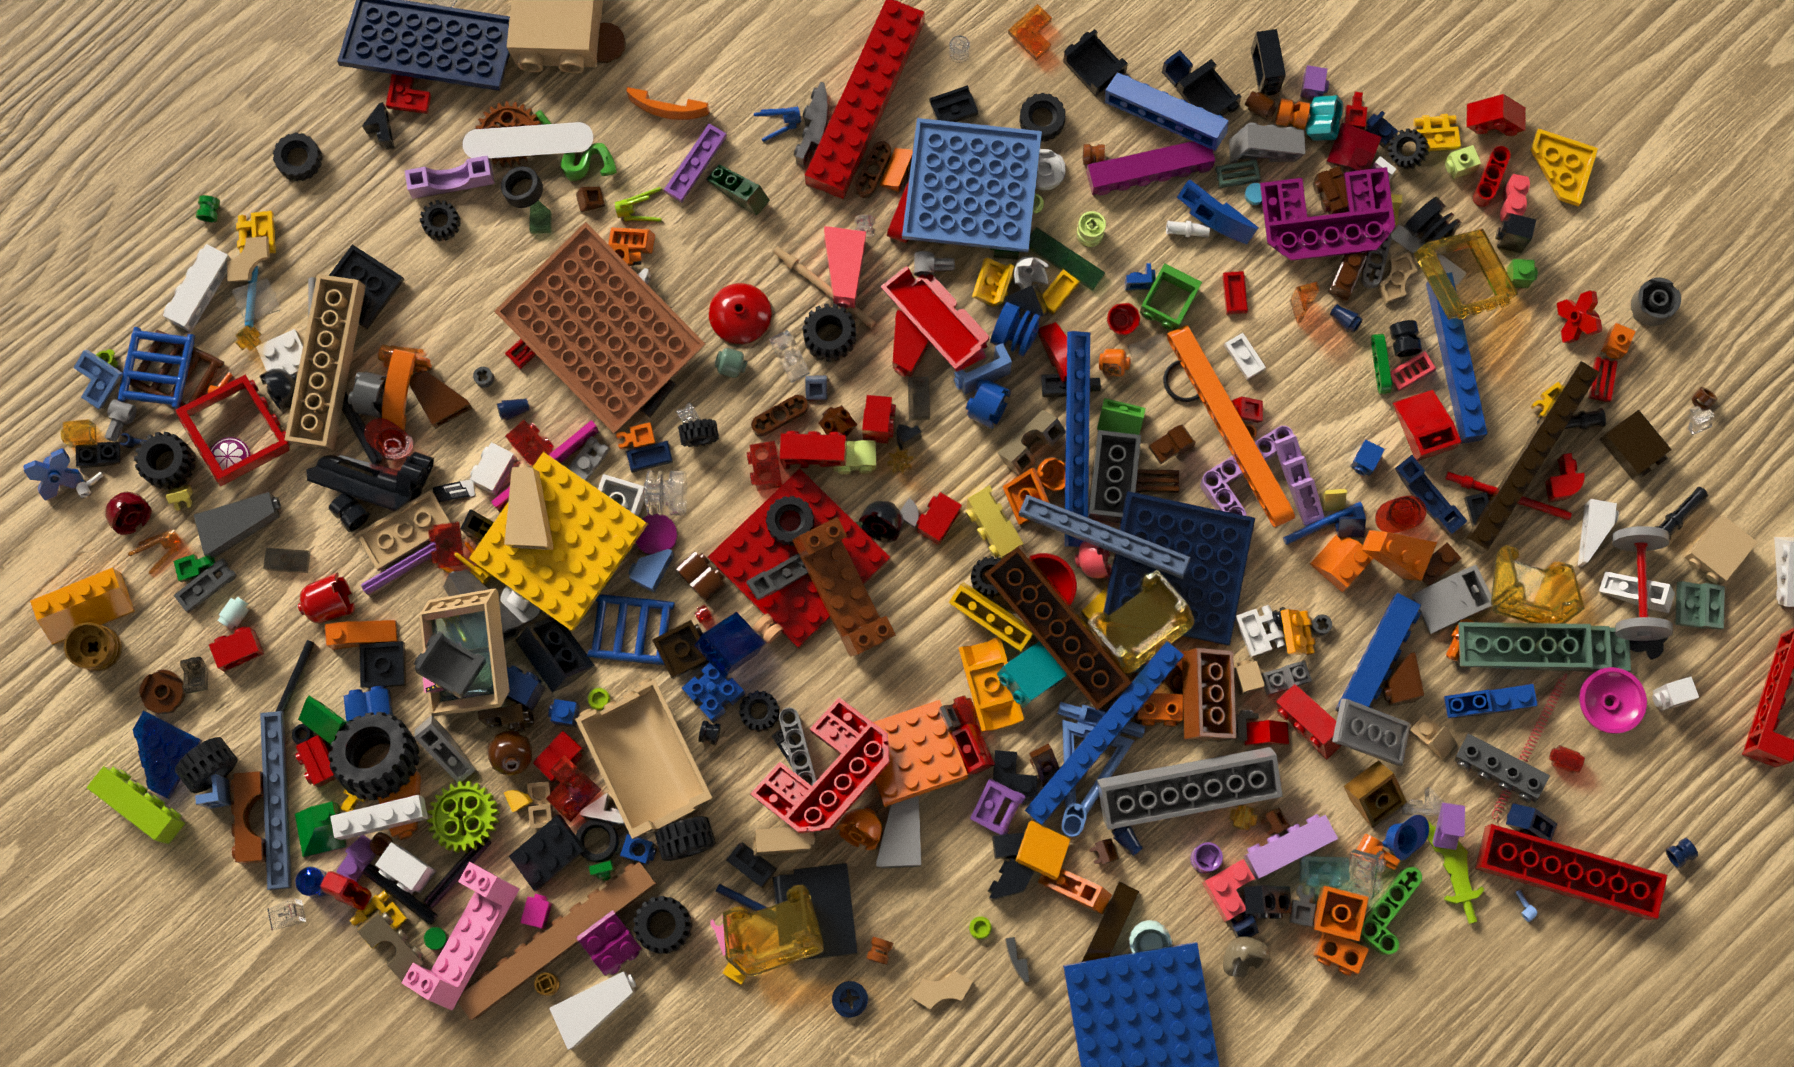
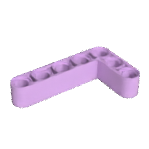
[1200,426,1293,516]

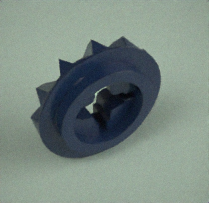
[832,981,868,1018]

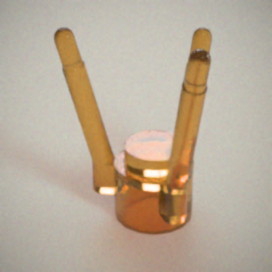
[378,344,424,379]
[128,528,182,574]

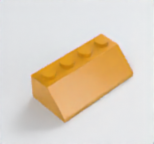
[30,567,135,645]

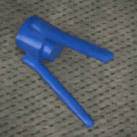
[754,106,801,142]

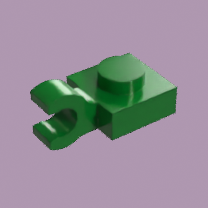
[173,554,215,582]
[589,861,615,882]

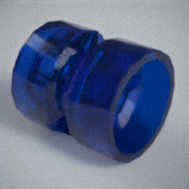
[295,867,327,898]

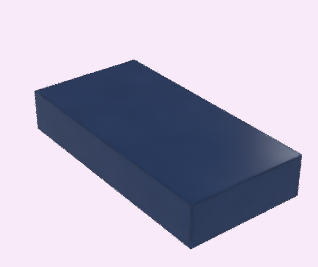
[626,441,673,473]

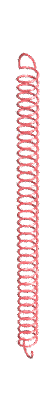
[1492,673,1567,819]

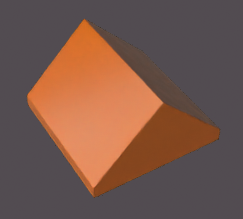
[1002,468,1049,525]

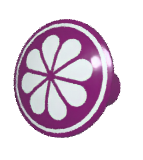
[210,437,251,470]

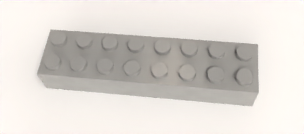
[1097,747,1283,830]

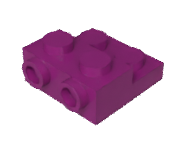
[576,910,642,976]

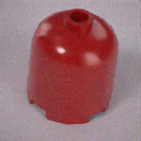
[298,573,355,624]

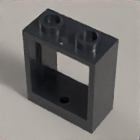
[1250,29,1286,96]

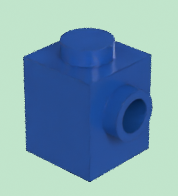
[548,699,580,728]

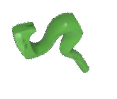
[535,110,617,181]

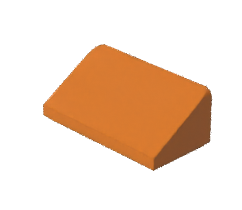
[880,148,913,192]

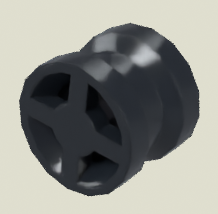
[698,720,721,746]

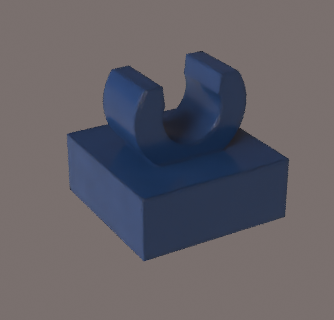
[1231,912,1259,938]

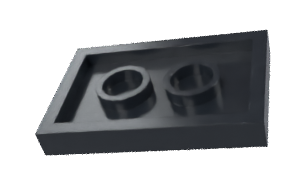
[509,815,586,892]

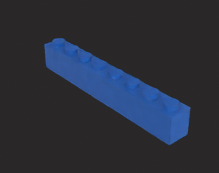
[1426,272,1487,444]

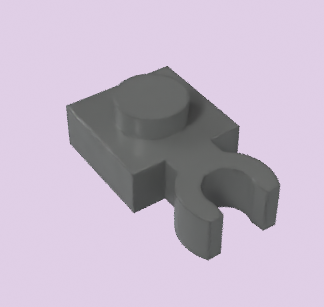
[1289,885,1316,927]

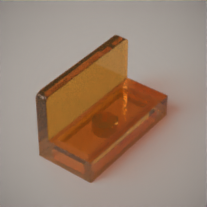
[1290,282,1319,323]

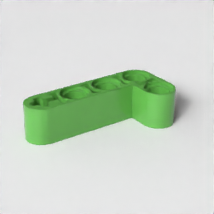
[1360,867,1422,955]

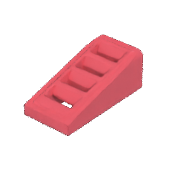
[1390,351,1436,391]

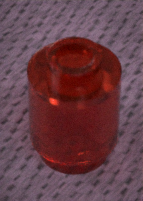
[951,695,978,728]
[1549,745,1585,773]

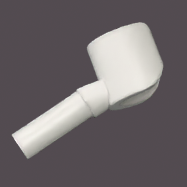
[76,472,103,498]

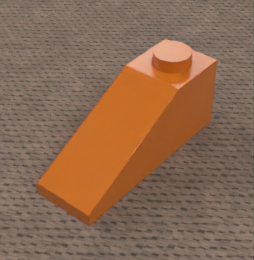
[325,620,398,650]
[1038,868,1112,914]

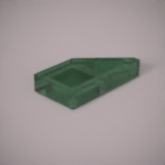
[529,200,552,234]

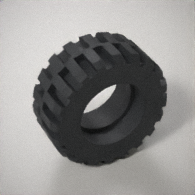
[328,712,420,800]

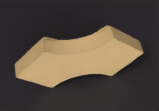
[227,236,270,283]
[1377,252,1418,305]
[912,970,973,1010]

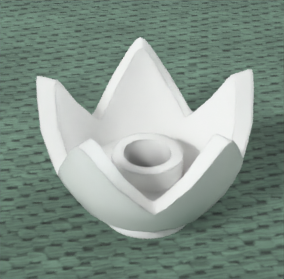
[1014,256,1049,289]

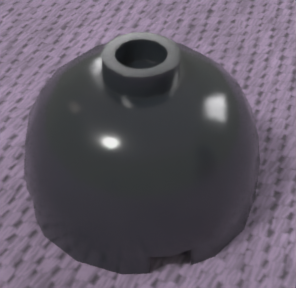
[259,368,297,412]
[859,501,903,542]

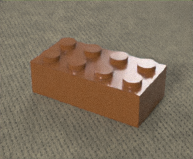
[1182,648,1236,742]

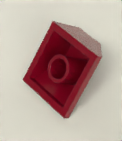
[1326,122,1381,171]

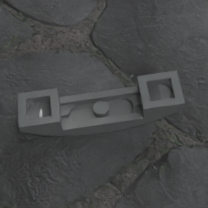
[746,553,808,600]

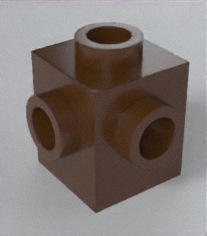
[818,405,858,437]

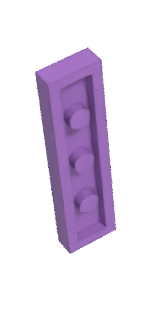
[664,124,727,203]

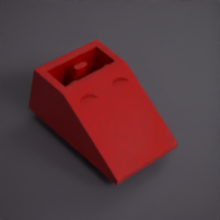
[1392,390,1461,461]

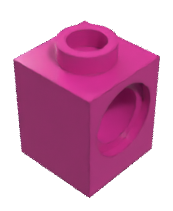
[520,894,553,929]

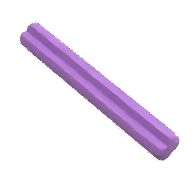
[361,542,440,595]

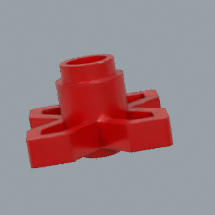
[1557,290,1602,343]

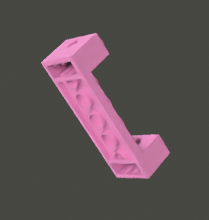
[402,862,520,1010]

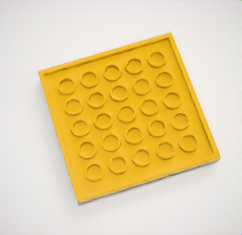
[469,452,648,631]

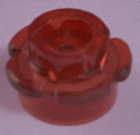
[694,604,713,625]

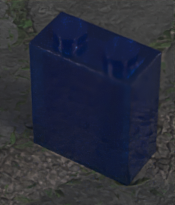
[695,612,766,677]

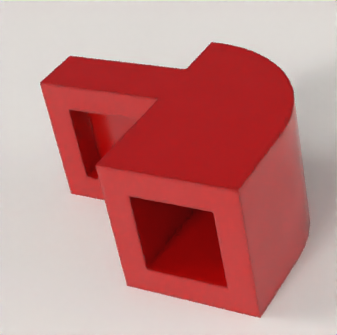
[1545,453,1585,503]

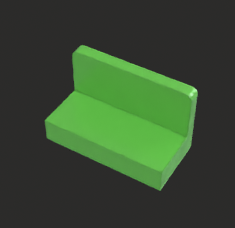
[1097,398,1146,435]

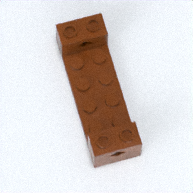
[792,517,896,657]

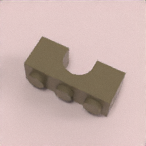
[998,410,1066,475]
[357,910,423,981]

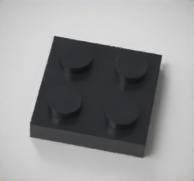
[360,641,406,689]

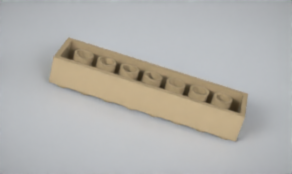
[285,274,366,451]

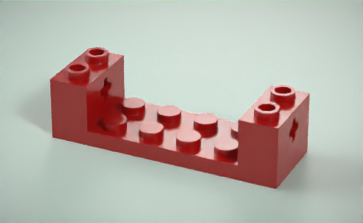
[1742,628,1794,768]

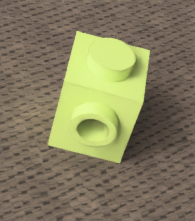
[1445,145,1481,179]

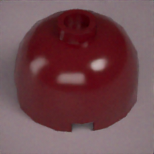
[105,491,152,535]

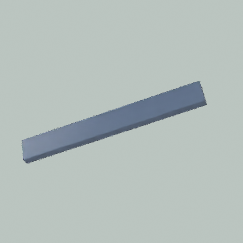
[1018,495,1191,579]
[260,711,292,890]

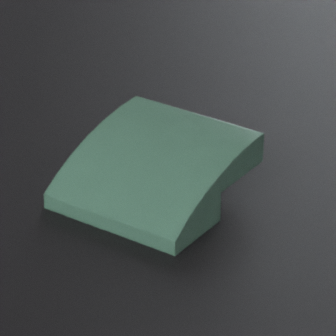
[1675,581,1725,629]

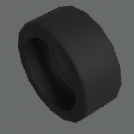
[501,166,543,208]
[576,819,619,863]

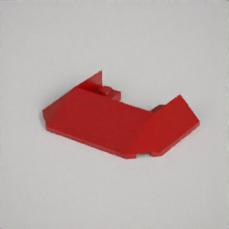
[750,697,890,833]

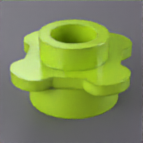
[96,349,118,368]

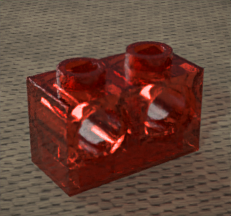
[746,441,782,491]

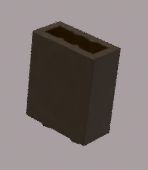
[1599,410,1672,479]

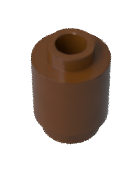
[1245,91,1277,120]

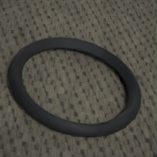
[1163,360,1200,402]

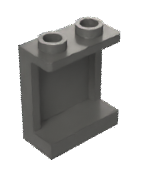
[414,631,486,700]

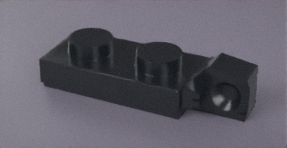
[1041,374,1101,397]

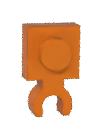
[616,422,656,450]

